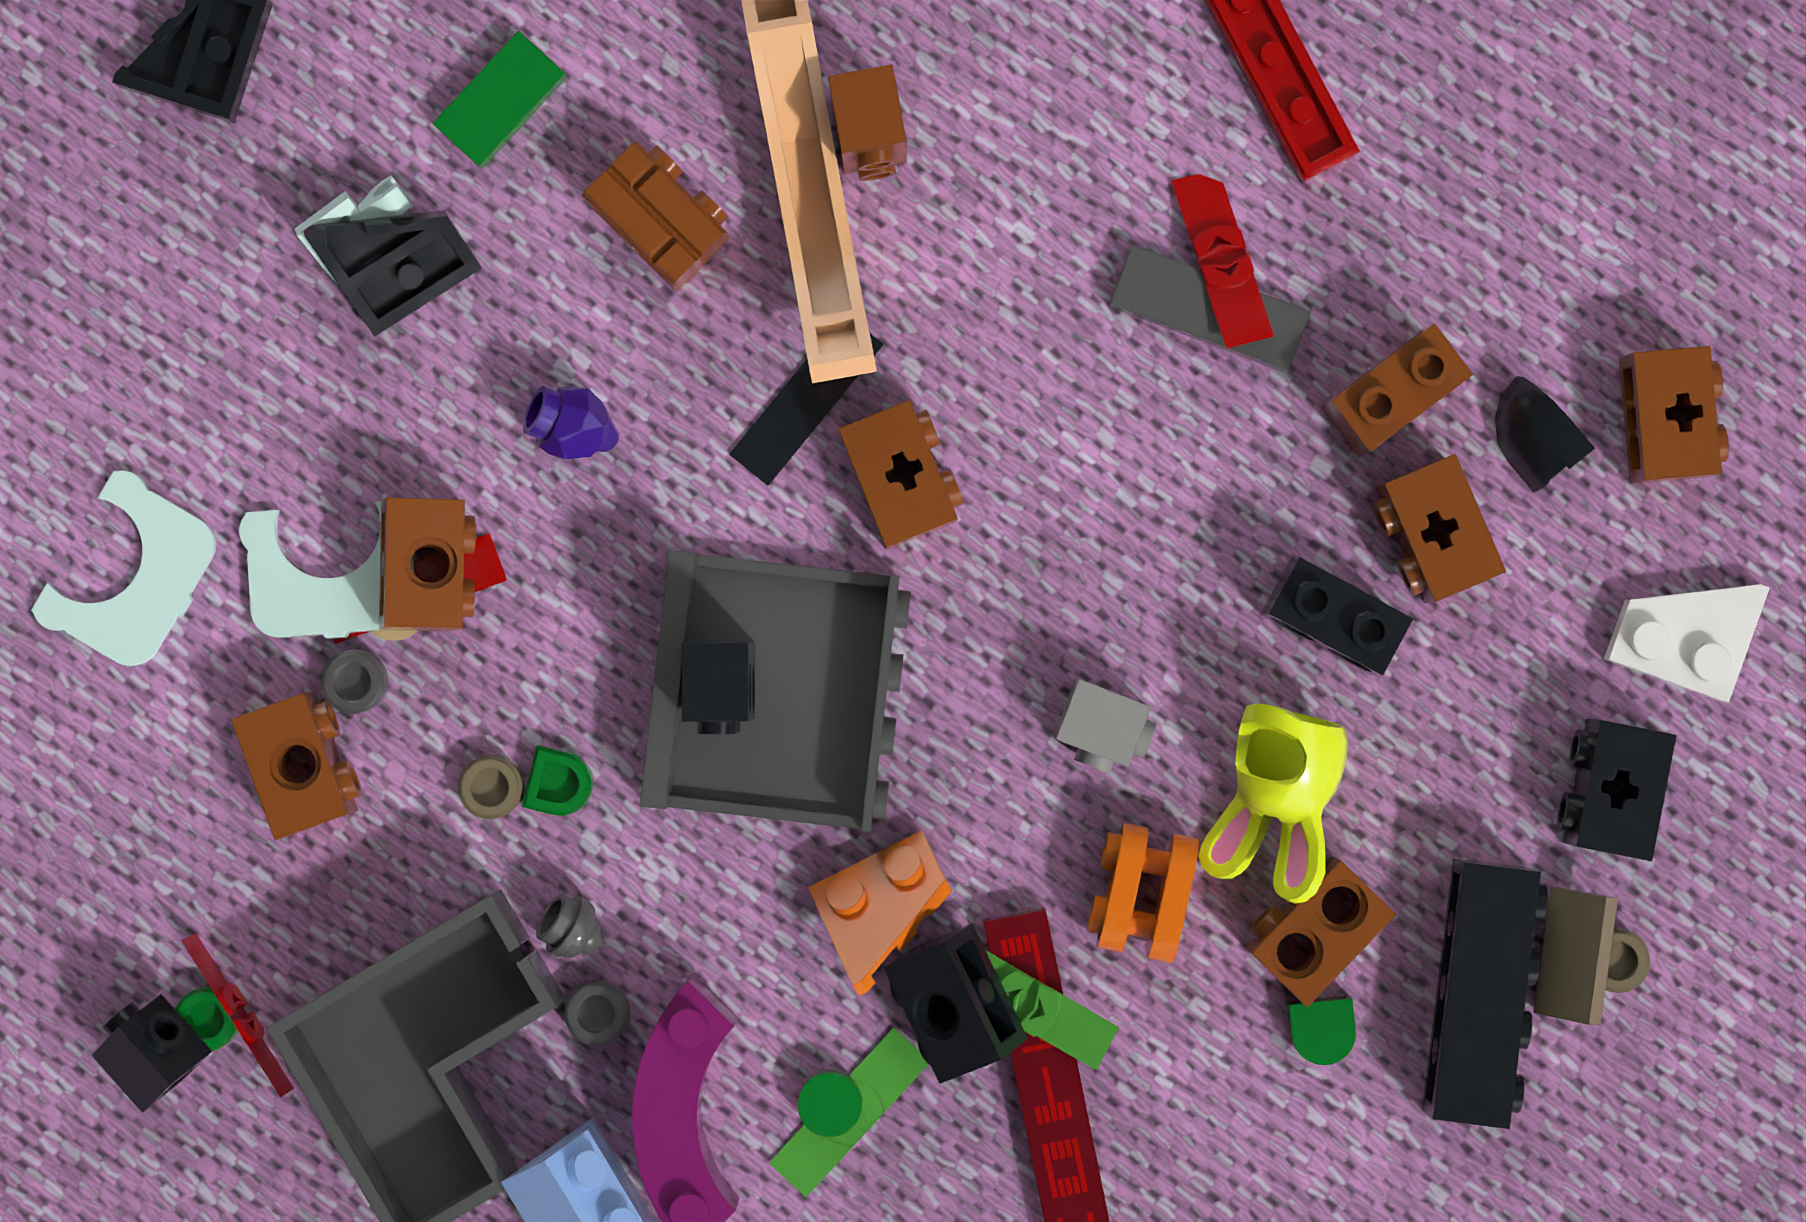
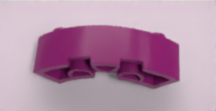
[632,973,740,1222]

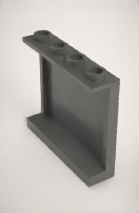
[640,550,911,833]

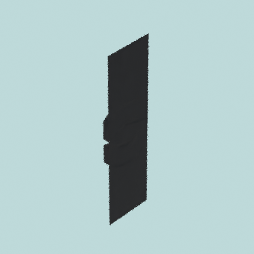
[729,333,884,486]

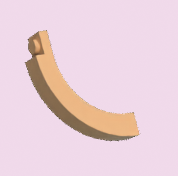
[741,0,877,384]

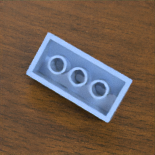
[501,1118,656,1222]

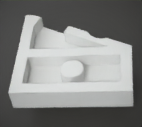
[1604,584,1770,703]

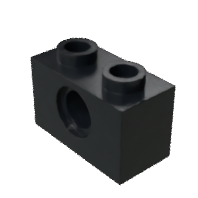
[884,923,1028,1084]

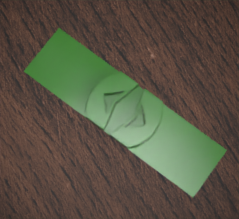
[985,950,1119,1070]
[769,1028,929,1197]

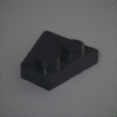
[112,0,273,124]
[303,210,482,337]

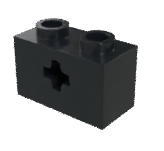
[1557,719,1677,862]

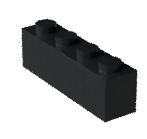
[1422,858,1548,1129]

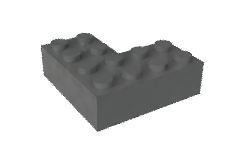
[266,889,566,1222]

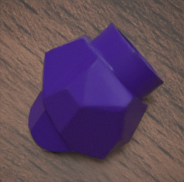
[523,385,619,460]

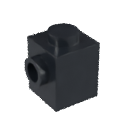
[91,994,212,1113]

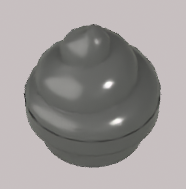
[536,894,605,958]

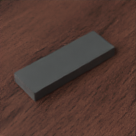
[1109,245,1311,373]

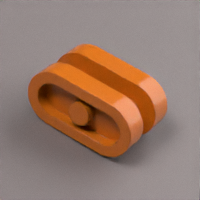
[1087,822,1199,964]

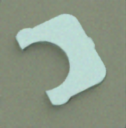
[31,471,216,666]
[239,501,416,639]

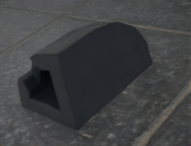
[1495,376,1595,493]

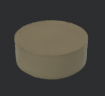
[458,755,524,819]
[1605,927,1650,993]

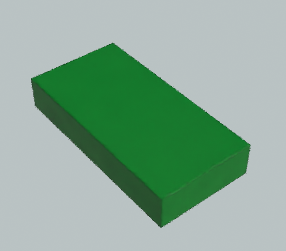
[432,30,567,169]

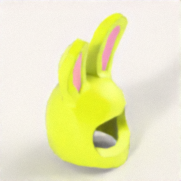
[1198,703,1349,904]

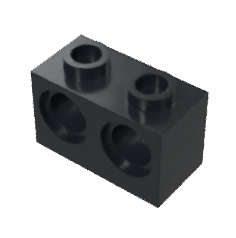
[1260,557,1413,676]
[682,642,755,735]

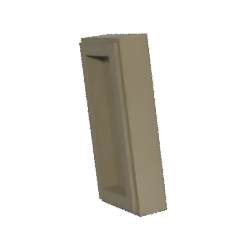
[1533,887,1618,1025]

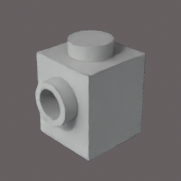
[1053,679,1156,773]

